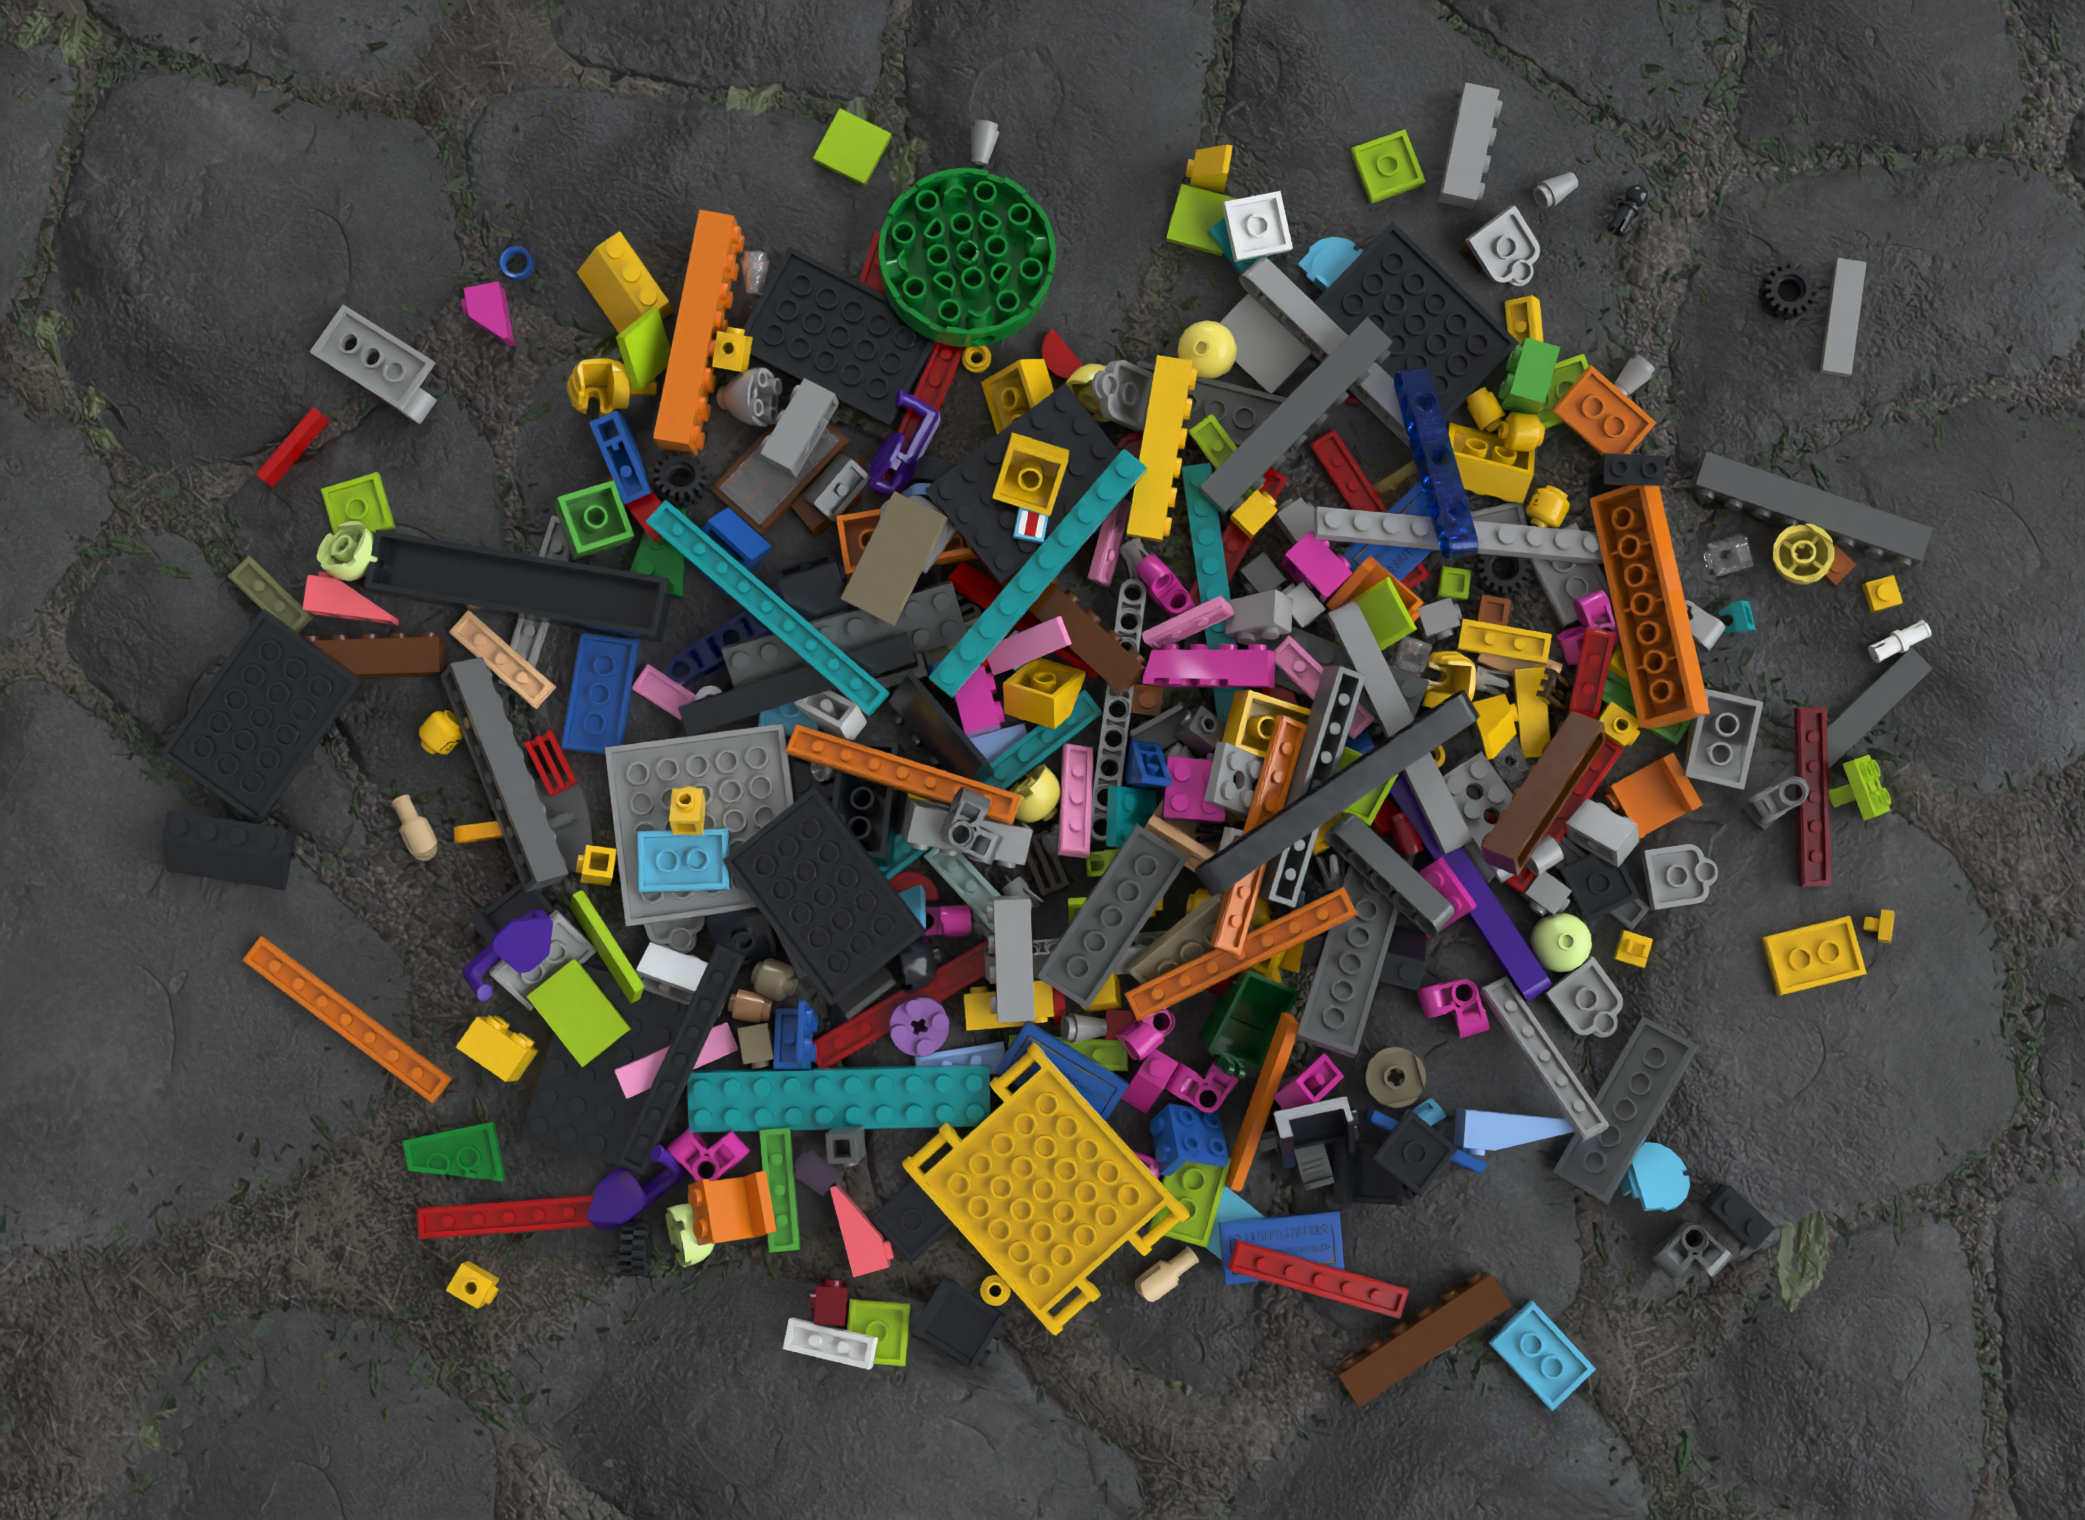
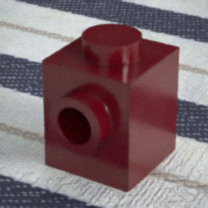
[809,1278,849,1326]

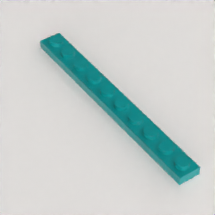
[928,449,1147,698]
[1181,463,1243,742]
[646,500,889,717]
[878,690,1103,881]

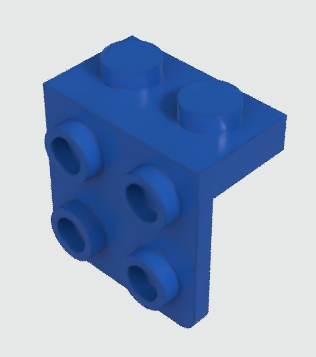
[773,1000,818,1070]
[1150,1104,1229,1176]

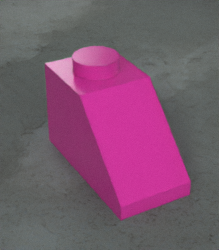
[461,282,515,347]
[1121,1049,1178,1114]
[1273,1053,1344,1110]

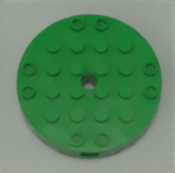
[879,168,1056,347]

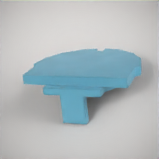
[1297,237,1363,293]
[1620,1142,1690,1212]

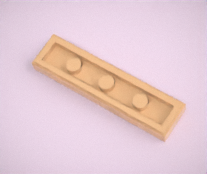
[449,610,556,709]

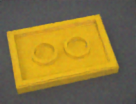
[1761,916,1867,996]

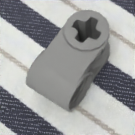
[1685,600,1726,653]
[1747,776,1809,825]

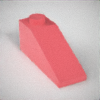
[302,572,399,626]
[830,1184,894,1277]

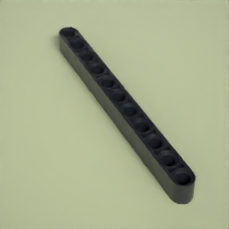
[1194,690,1480,897]

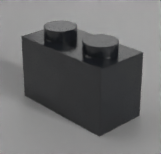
[1700,1183,1775,1250]

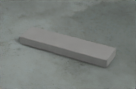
[1819,258,1867,377]

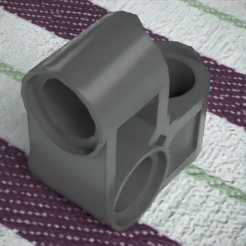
[941,787,1004,865]
[1649,1221,1733,1279]

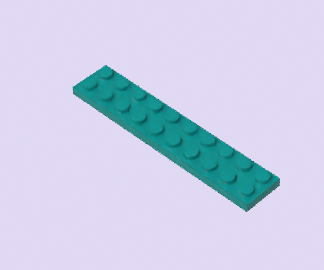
[687,1064,991,1132]

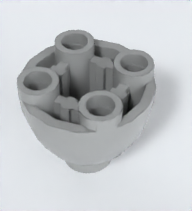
[717,368,782,427]

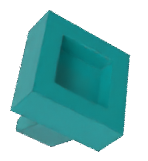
[1719,600,1756,633]

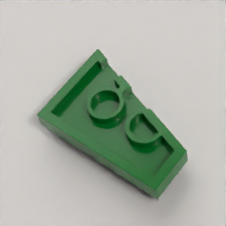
[630,499,687,599]
[403,1121,506,1182]

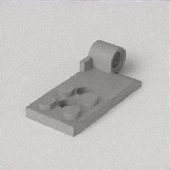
[310,305,437,425]
[1204,742,1264,818]
[1443,751,1564,883]

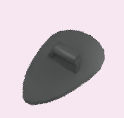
[534,773,593,874]

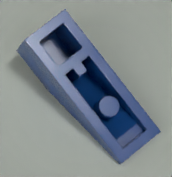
[589,411,652,505]
[1123,740,1172,789]

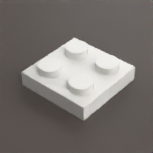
[1222,191,1293,262]

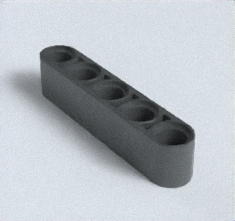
[1325,812,1454,936]

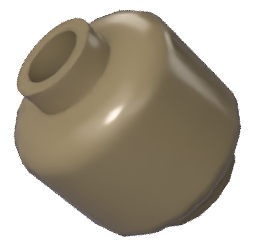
[751,958,798,1001]

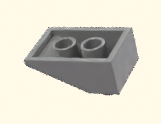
[1684,688,1763,790]

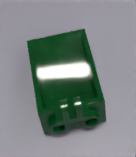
[1199,970,1301,1080]

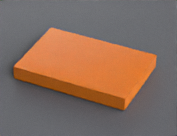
[1550,365,1657,456]

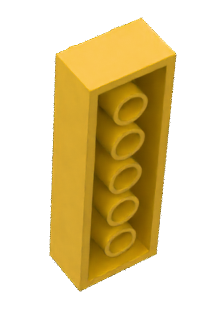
[1127,355,1197,542]

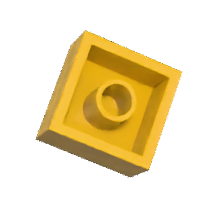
[456,1015,539,1082]

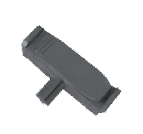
[1258,1068,1335,1191]

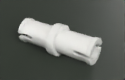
[1868,620,1931,663]

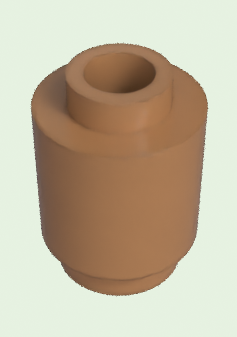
[728,989,774,1024]

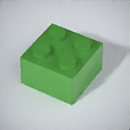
[1498,338,1560,415]
[553,480,634,560]

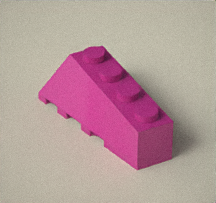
[1143,644,1275,688]

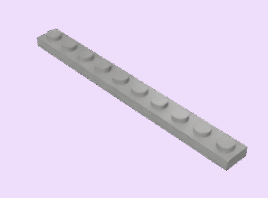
[1314,507,1603,564]

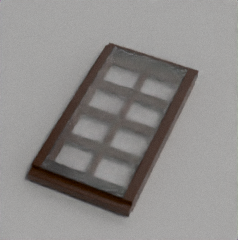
[711,409,850,536]

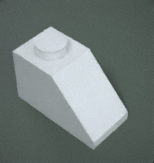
[794,690,867,740]

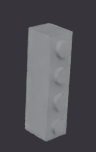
[1438,82,1502,209]
[987,895,1035,1022]

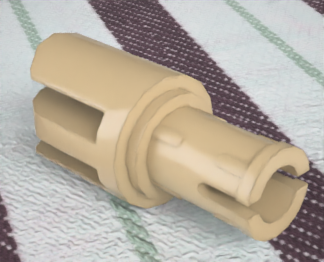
[392,795,437,861]
[1134,1246,1199,1302]

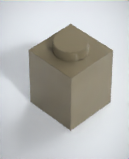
[737,1023,774,1069]

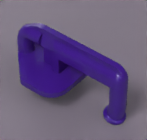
[867,389,941,495]
[463,909,553,1001]
[587,1145,686,1230]

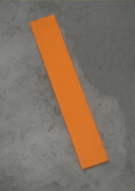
[1226,1012,1299,1192]

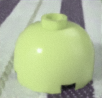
[317,521,377,581]
[1529,913,1592,972]
[665,1203,715,1268]

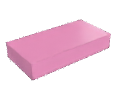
[631,664,696,721]

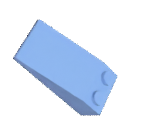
[1453,1108,1574,1155]

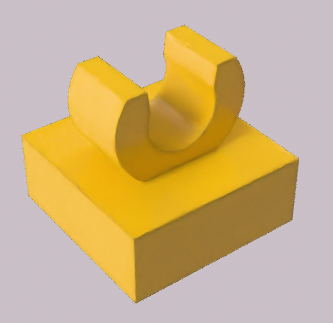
[1863,909,1895,943]
[1613,930,1653,968]

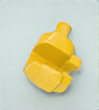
[567,358,656,418]
[1422,651,1476,708]

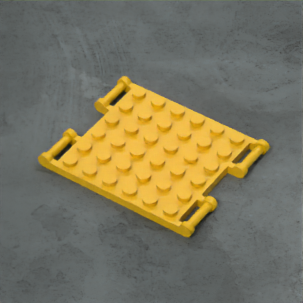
[902,1042,1190,1336]

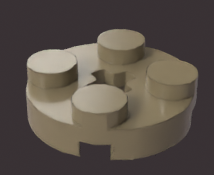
[1364,1047,1426,1108]

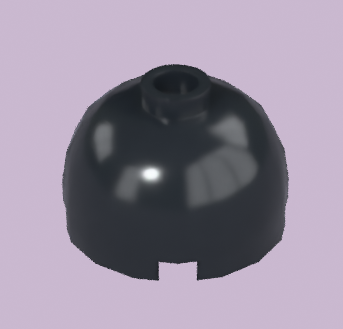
[893,935,941,993]

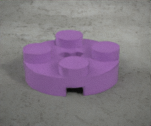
[889,995,949,1057]

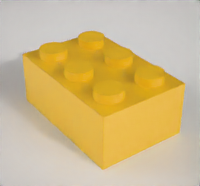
[1222,690,1311,759]

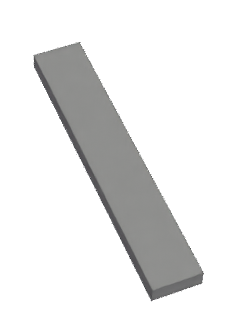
[498,516,572,687]
[1480,976,1609,1143]

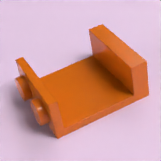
[1326,555,1424,648]
[1605,752,1703,839]
[688,1171,777,1246]

